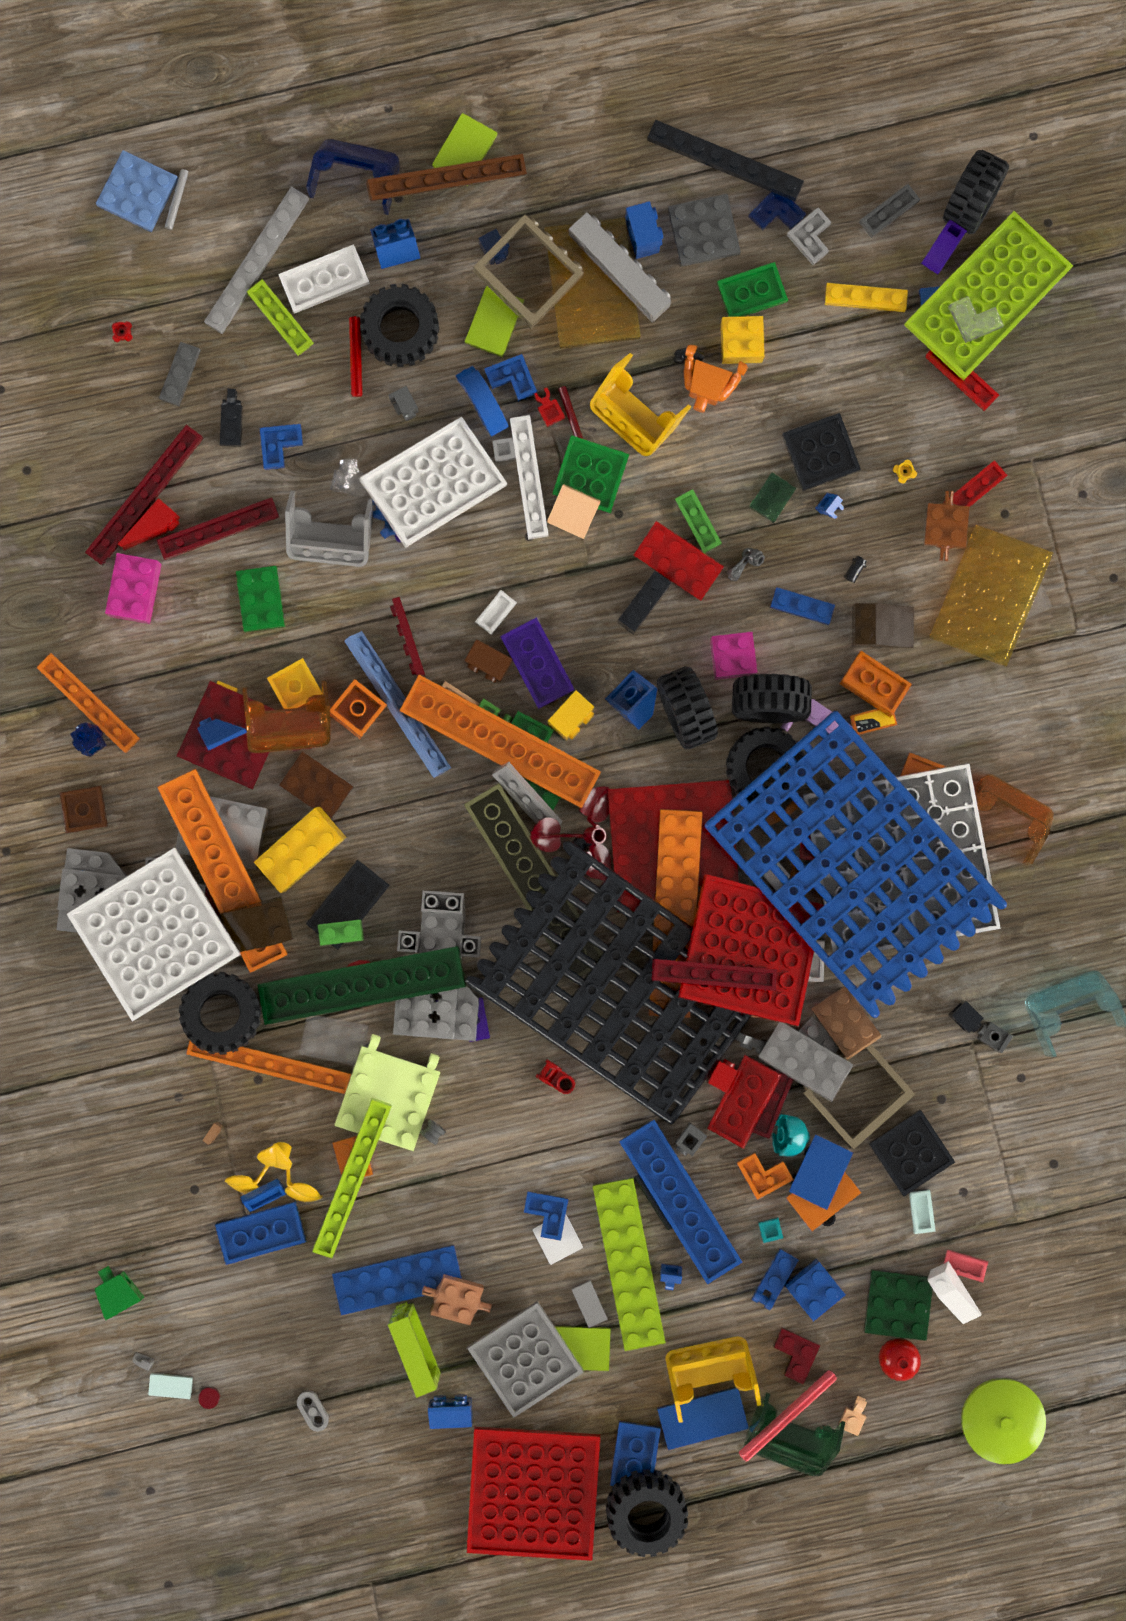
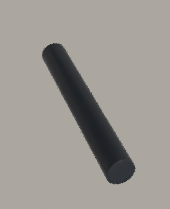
[633,1174,672,1230]

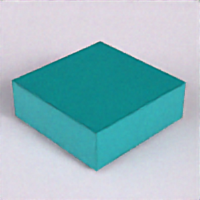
[758,1217,783,1243]

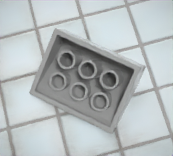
[176,796,270,870]

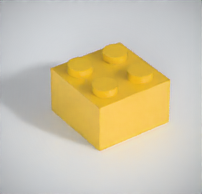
[721,316,765,364]
[548,690,594,741]

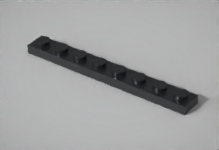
[647,120,804,202]

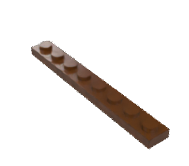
[366,154,527,202]

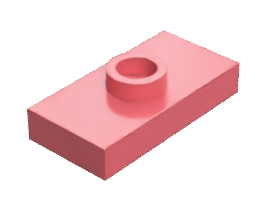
[944,1250,989,1282]

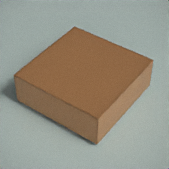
[202,1122,223,1145]

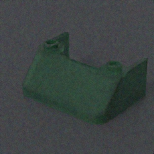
[744,1392,846,1476]

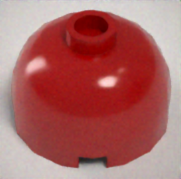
[878,1338,921,1381]

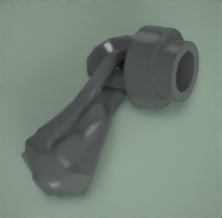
[726,548,765,581]

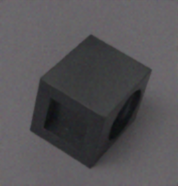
[948,1000,984,1033]

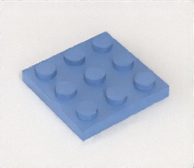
[96,150,178,232]

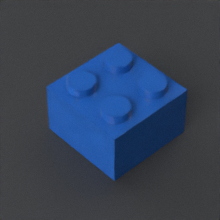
[625,201,663,259]
[785,1258,846,1322]

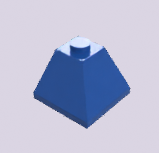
[605,670,657,730]
[197,717,247,750]

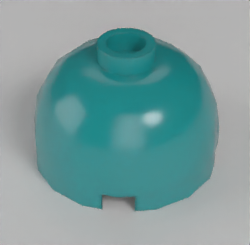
[772,1114,810,1157]

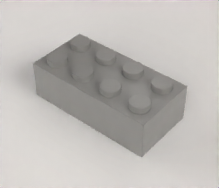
[759,1022,853,1102]

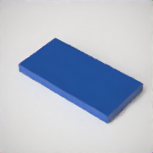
[215,1201,307,1265]
[657,1387,749,1450]

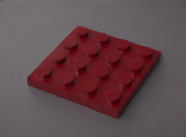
[176,681,286,790]

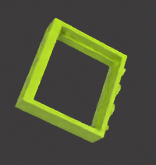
[388,1302,441,1398]

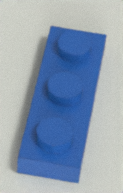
[770,587,835,625]

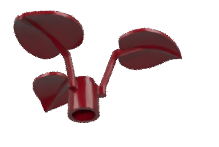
[530,786,611,881]

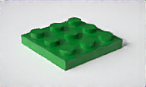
[552,435,630,514]

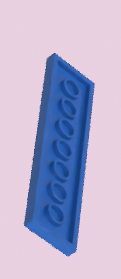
[619,1119,742,1284]

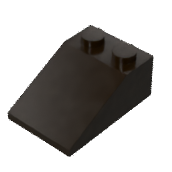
[852,603,914,648]
[221,896,293,952]

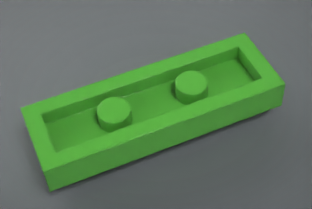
[675,489,722,553]

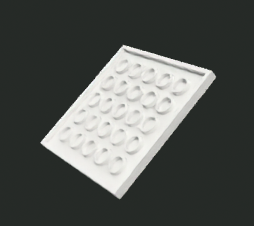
[67,848,241,1021]

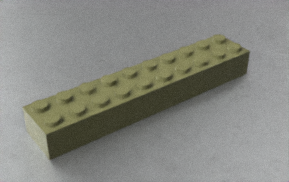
[464,783,602,982]

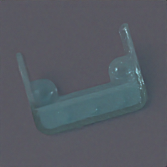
[1025,971,1126,1057]

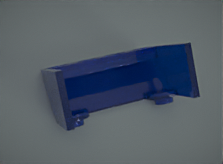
[306,139,400,215]

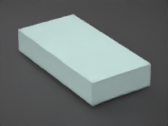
[909,1189,936,1234]
[148,1373,193,1399]

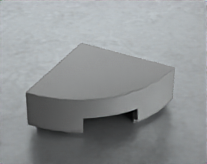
[132,1352,155,1371]

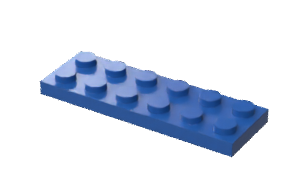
[332,1245,462,1315]

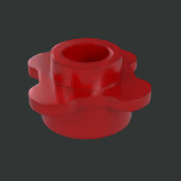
[112,321,133,343]

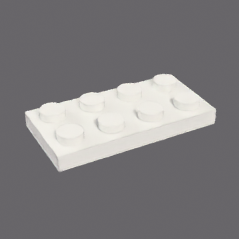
[278,244,370,314]

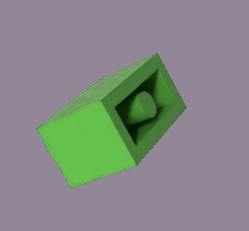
[318,920,364,946]

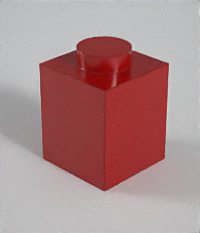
[707,1059,738,1093]

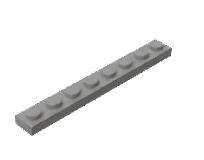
[204,186,309,334]

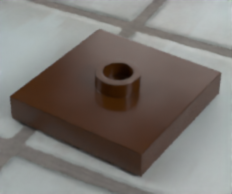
[60,786,108,834]

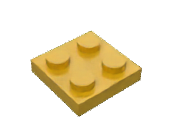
[267,658,323,714]

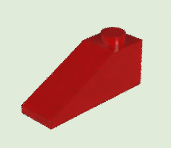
[118,498,180,550]

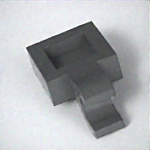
[735,1032,768,1055]

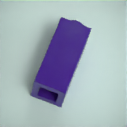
[921,220,967,275]

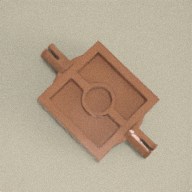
[422,1274,492,1325]

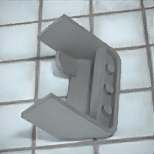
[285,490,373,567]

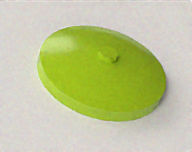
[961,1378,1046,1464]

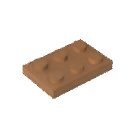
[811,986,881,1060]

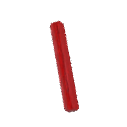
[349,316,363,397]

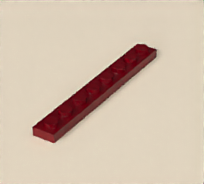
[85,424,204,566]

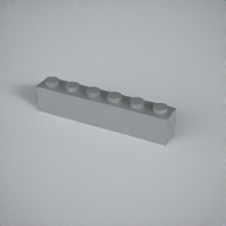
[569,212,671,323]

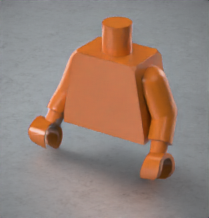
[684,345,748,413]

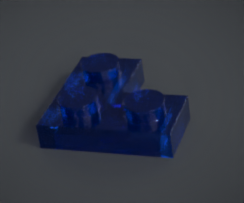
[748,192,806,231]

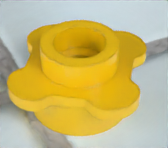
[893,460,917,484]

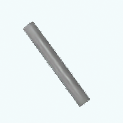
[165,169,189,230]

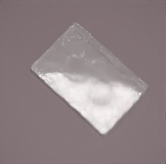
[299,1015,369,1065]

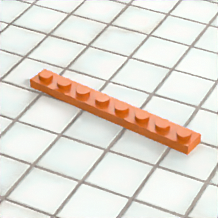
[186,1041,352,1094]

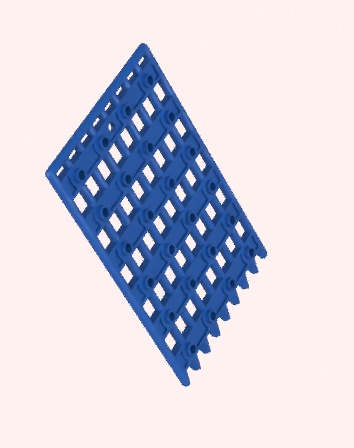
[705,711,1007,1018]

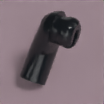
[673,348,705,364]

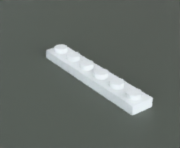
[510,415,548,540]

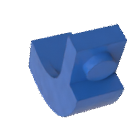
[455,366,509,437]

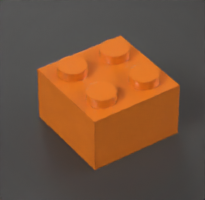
[328,679,387,739]

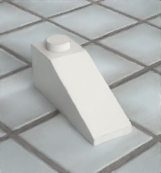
[928,1261,981,1324]

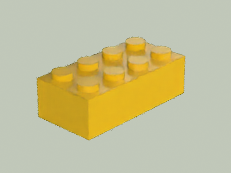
[254,807,347,893]

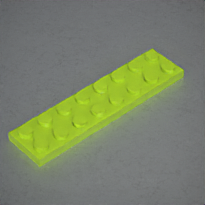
[592,1177,666,1351]

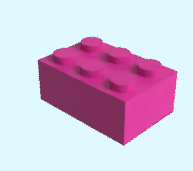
[105,553,162,624]

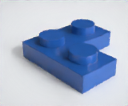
[484,354,537,401]
[260,424,303,470]
[524,1191,568,1241]

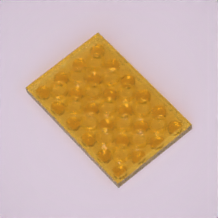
[545,218,641,349]
[929,525,1053,667]

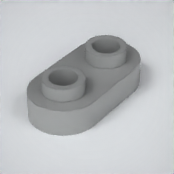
[297,1390,329,1432]

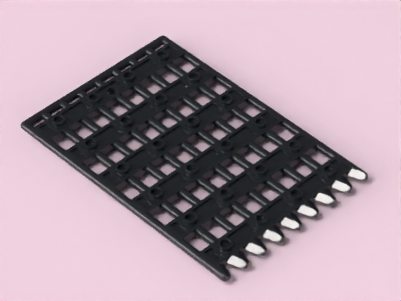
[465,840,752,1124]

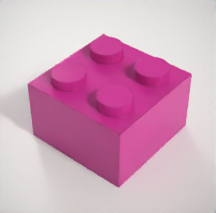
[710,632,757,680]

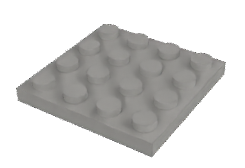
[467,1301,584,1418]

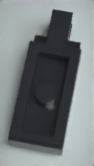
[220,388,243,447]

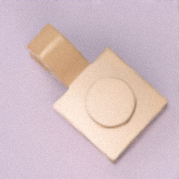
[838,1396,867,1436]

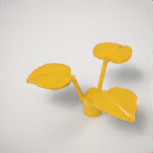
[225,1142,323,1202]

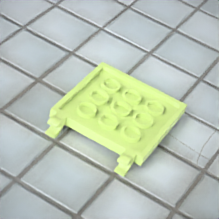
[334,1034,440,1151]

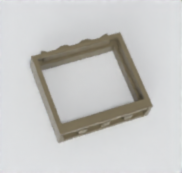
[473,215,584,329]
[801,1044,916,1150]

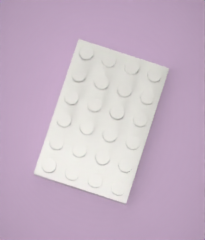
[360,417,507,548]

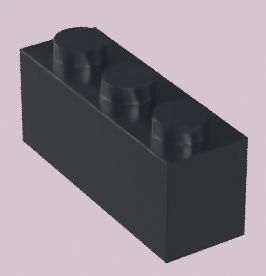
[617,571,671,635]

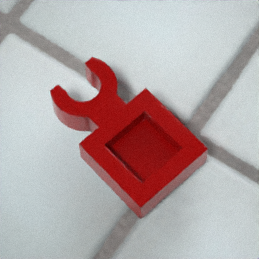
[534,388,565,427]

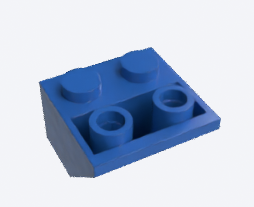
[370,219,420,269]
[428,1394,473,1429]

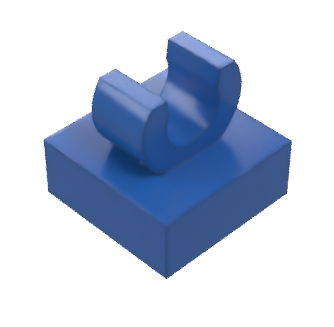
[815,492,844,519]
[660,1264,682,1291]

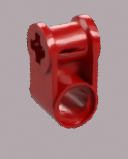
[536,1059,576,1094]

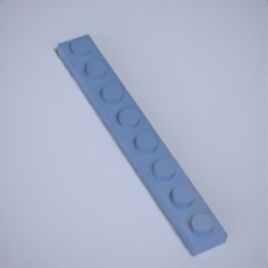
[345,631,451,778]

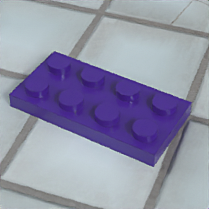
[500,617,575,709]

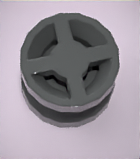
[420,1119,446,1145]

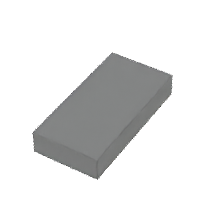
[572,1280,608,1328]

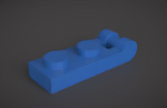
[751,1249,799,1311]

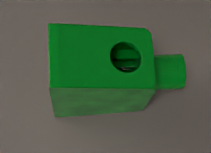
[95,1266,145,1321]

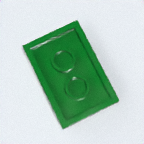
[717,262,788,317]
[236,566,285,633]

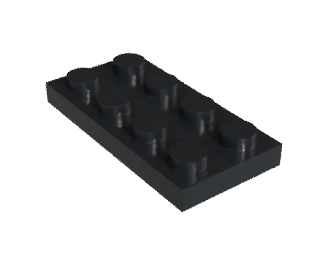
[306,860,390,950]

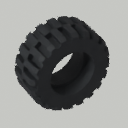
[943,150,1009,234]
[360,284,439,367]
[657,666,718,750]
[732,674,812,724]
[726,727,805,803]
[179,972,261,1055]
[606,1469,688,1557]

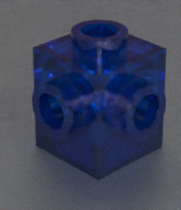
[70,722,107,757]

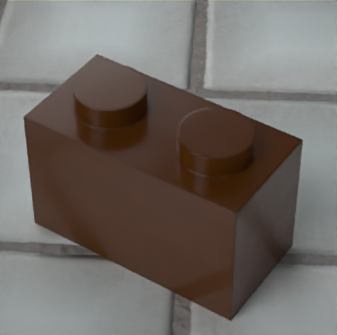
[464,639,513,683]

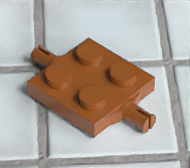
[924,491,970,561]

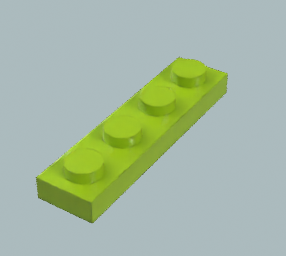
[246,279,314,356]

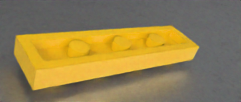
[824,283,908,312]

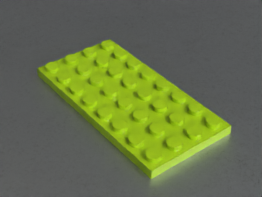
[904,211,1073,381]

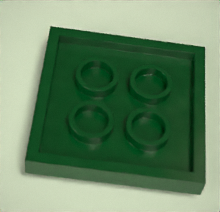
[864,1269,933,1341]

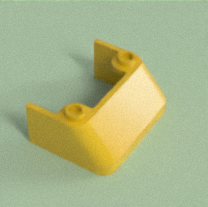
[590,353,691,456]
[665,1336,761,1423]

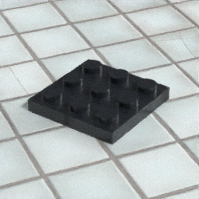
[782,413,861,491]
[868,1109,955,1197]

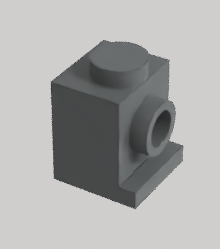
[388,386,419,421]
[977,1022,1013,1053]
[675,1122,707,1156]

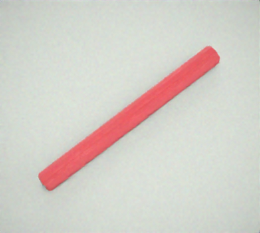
[739,1370,837,1461]

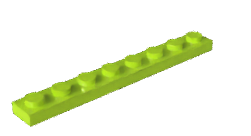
[312,1098,392,1259]

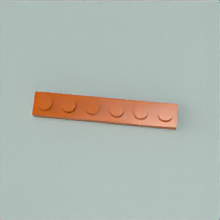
[37,653,140,753]

